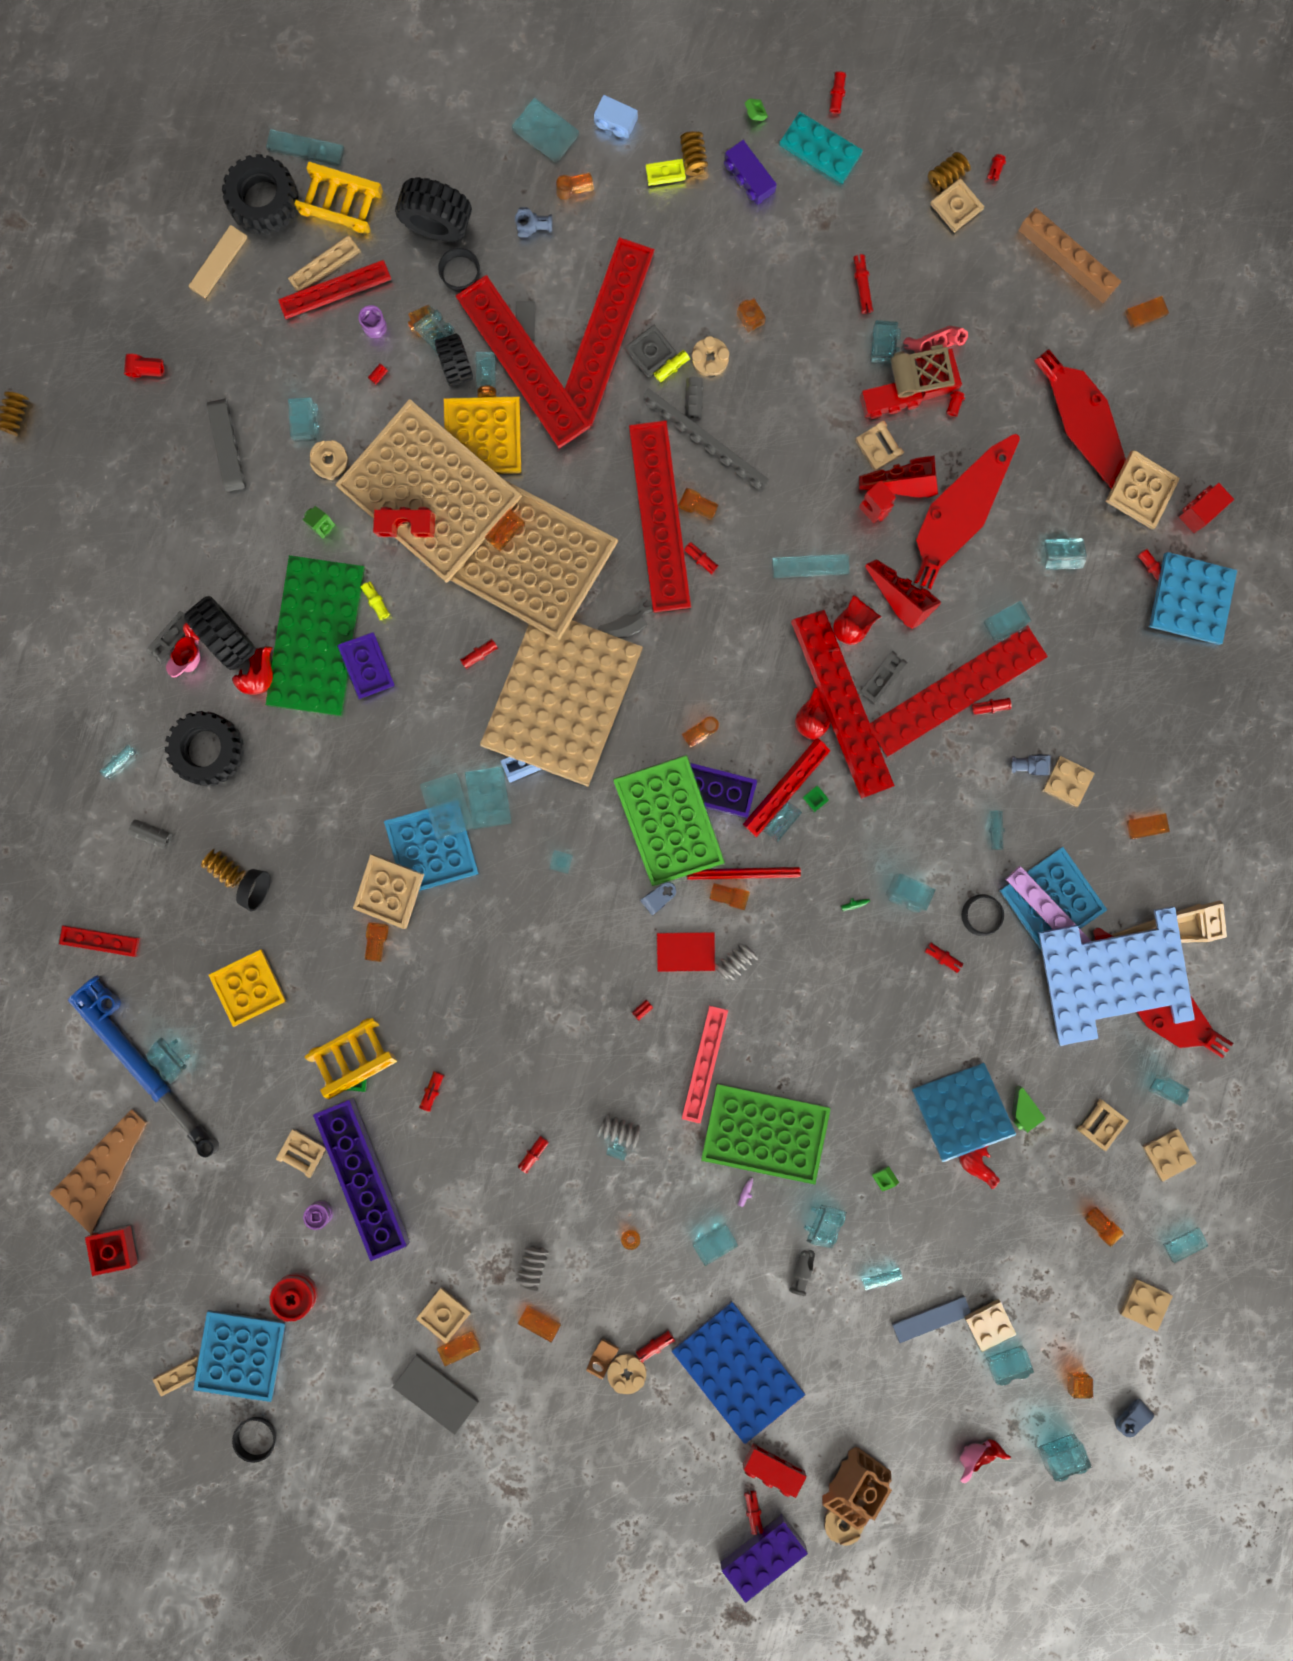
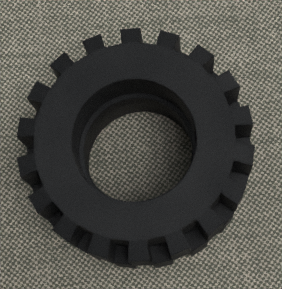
[435,333,473,387]

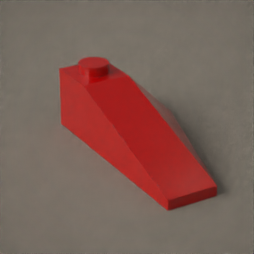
[859,455,938,498]
[865,559,942,629]

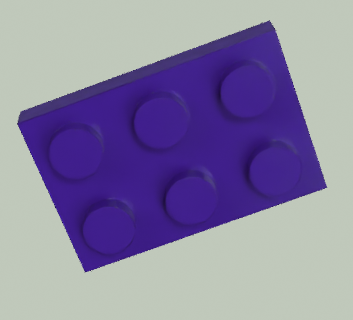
[337,632,395,700]

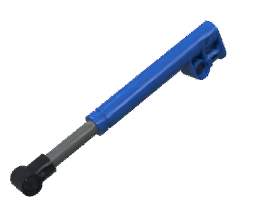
[68,975,219,1158]

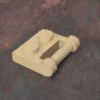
[855,421,904,471]
[1076,1099,1129,1151]
[276,1129,326,1178]

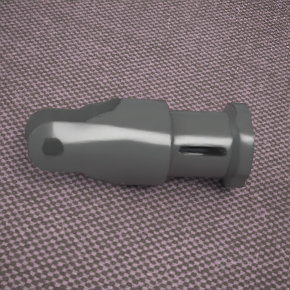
[789,1250,815,1296]

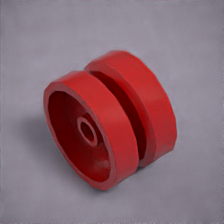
[270,1273,317,1321]

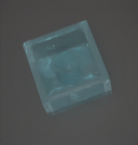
[885,873,936,913]
[1037,1433,1092,1482]

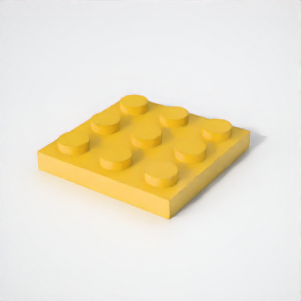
[209,949,287,1027]

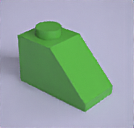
[302,506,335,539]
[1012,1085,1046,1133]

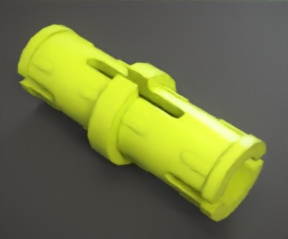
[653,350,690,383]
[361,581,390,620]

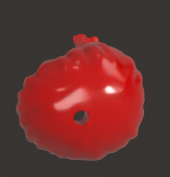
[833,595,881,645]
[232,646,273,695]
[795,688,830,739]
[958,1146,1000,1189]

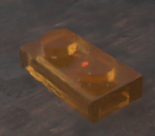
[1125,296,1169,329]
[485,510,525,552]
[1127,813,1170,839]
[518,1305,561,1343]
[437,1331,481,1366]

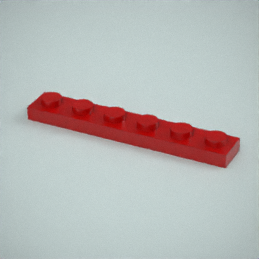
[278,260,391,319]
[742,738,831,837]

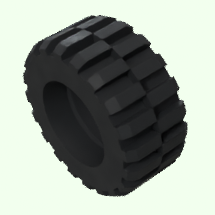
[222,154,299,234]
[395,177,472,242]
[184,596,256,670]
[165,711,244,786]

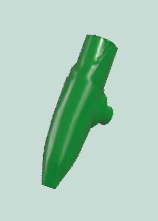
[841,898,870,912]

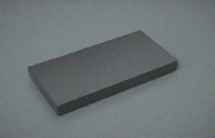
[392,1355,479,1435]

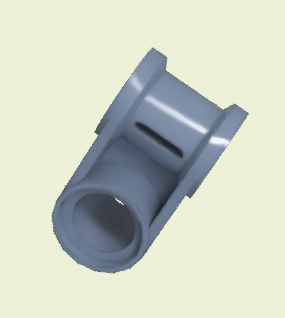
[640,882,676,915]
[1115,1399,1154,1438]

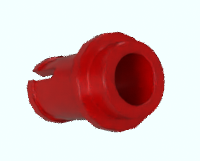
[987,154,1006,181]
[946,391,965,417]

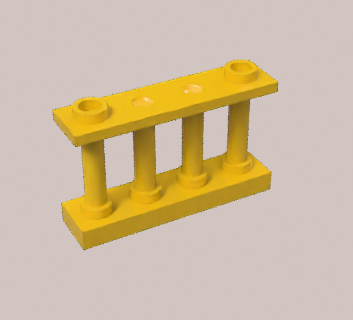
[295,162,383,233]
[304,1018,397,1099]

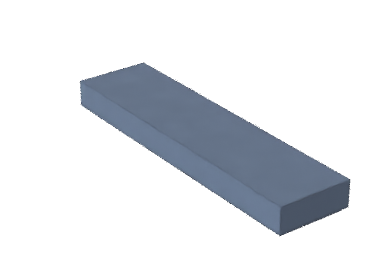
[892,1295,971,1343]

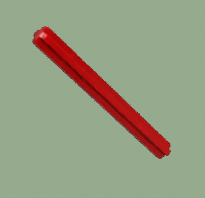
[687,867,801,880]

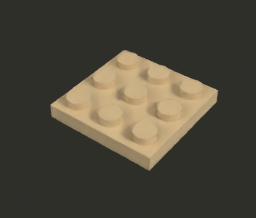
[1106,450,1180,529]
[353,854,424,929]

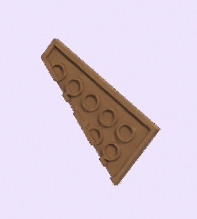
[49,1108,147,1234]

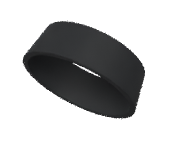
[438,248,480,291]
[236,869,270,912]
[962,894,1004,936]
[232,1417,276,1463]

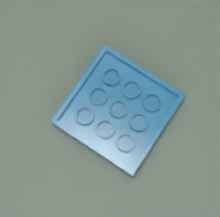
[1149,552,1237,645]
[384,800,479,891]
[999,847,1107,950]
[912,1063,1016,1162]
[193,1310,286,1402]

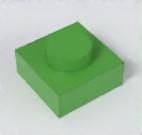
[745,98,768,121]
[872,1166,899,1192]

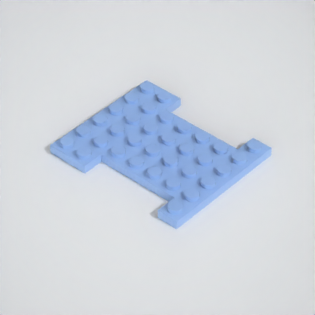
[1038,906,1195,1046]

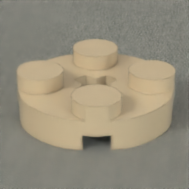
[692,336,729,377]
[310,440,349,480]
[607,1353,646,1394]
[824,1510,864,1546]

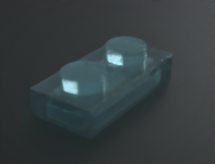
[476,352,496,392]
[763,801,802,842]
[1163,1227,1209,1263]

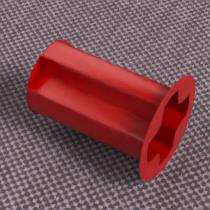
[367,363,388,385]
[631,1000,653,1022]

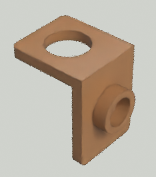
[586,1339,619,1379]

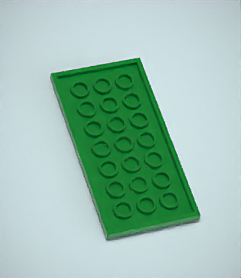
[265,555,365,716]

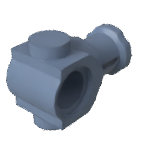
[515,207,552,237]
[1012,754,1051,775]

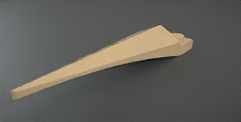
[1095,900,1227,943]

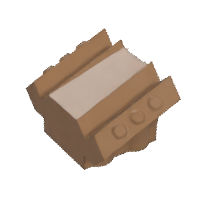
[822,1447,892,1530]

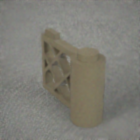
[890,345,955,397]

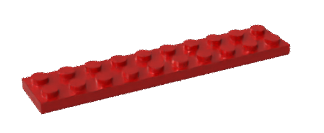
[565,237,655,426]
[456,275,590,449]
[629,420,691,613]
[791,610,895,799]
[869,625,1048,758]

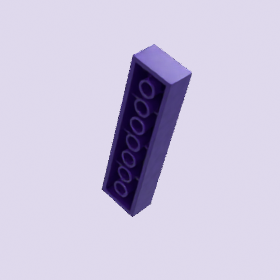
[313,1098,410,1262]

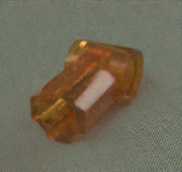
[556,173,594,200]
[678,488,718,521]
[682,717,719,748]
[709,883,750,910]
[365,922,388,962]
[1084,1207,1125,1247]

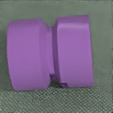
[358,305,387,338]
[303,1200,333,1230]

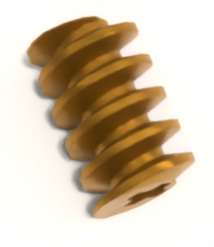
[680,131,708,176]
[928,152,971,192]
[0,391,29,436]
[201,849,246,888]

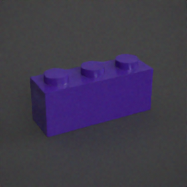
[724,140,777,205]

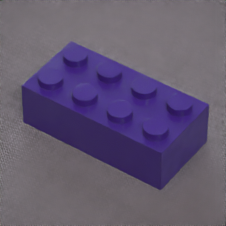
[690,763,758,819]
[720,1514,808,1603]

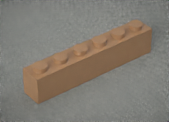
[1019,208,1122,303]

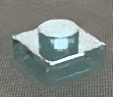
[549,850,573,874]
[606,1143,627,1161]

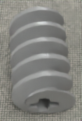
[715,943,758,984]
[597,1114,640,1150]
[516,1246,549,1291]

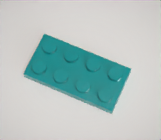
[779,111,863,184]

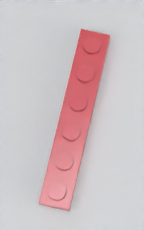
[682,1005,728,1124]

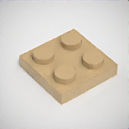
[930,178,984,233]
[1042,756,1095,807]
[1142,1128,1197,1182]
[1120,1278,1173,1332]
[416,1287,471,1343]
[964,1299,1017,1352]

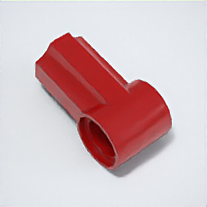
[124,354,164,378]

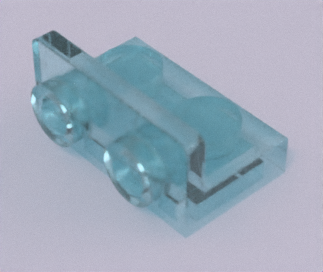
[414,306,455,352]
[1044,538,1087,570]

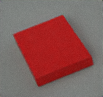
[657,932,715,972]

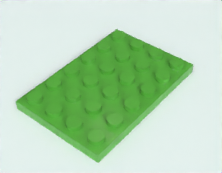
[613,754,725,886]
[701,1084,831,1185]

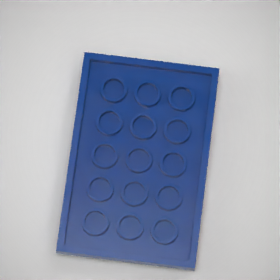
[671,1301,805,1444]

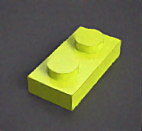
[646,159,686,186]

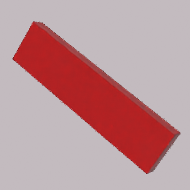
[59,925,140,957]

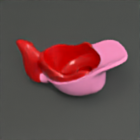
[166,623,200,678]
[960,1439,1011,1483]

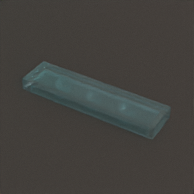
[266,129,344,166]
[772,554,850,578]

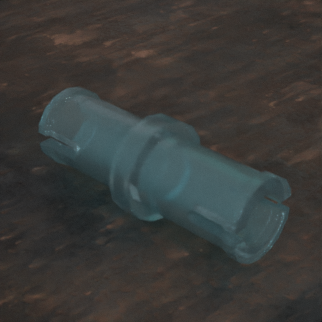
[100,745,136,780]
[989,811,1005,850]
[862,1268,903,1291]

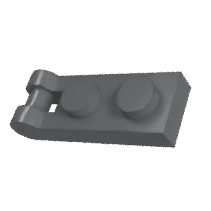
[146,611,187,664]
[860,651,908,704]

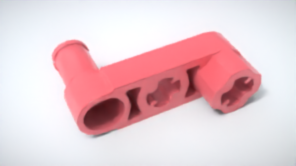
[903,325,968,353]

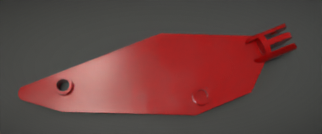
[1034,349,1126,489]
[914,434,1020,590]
[1093,927,1234,1059]

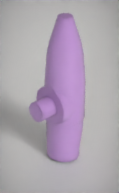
[737,1178,753,1207]

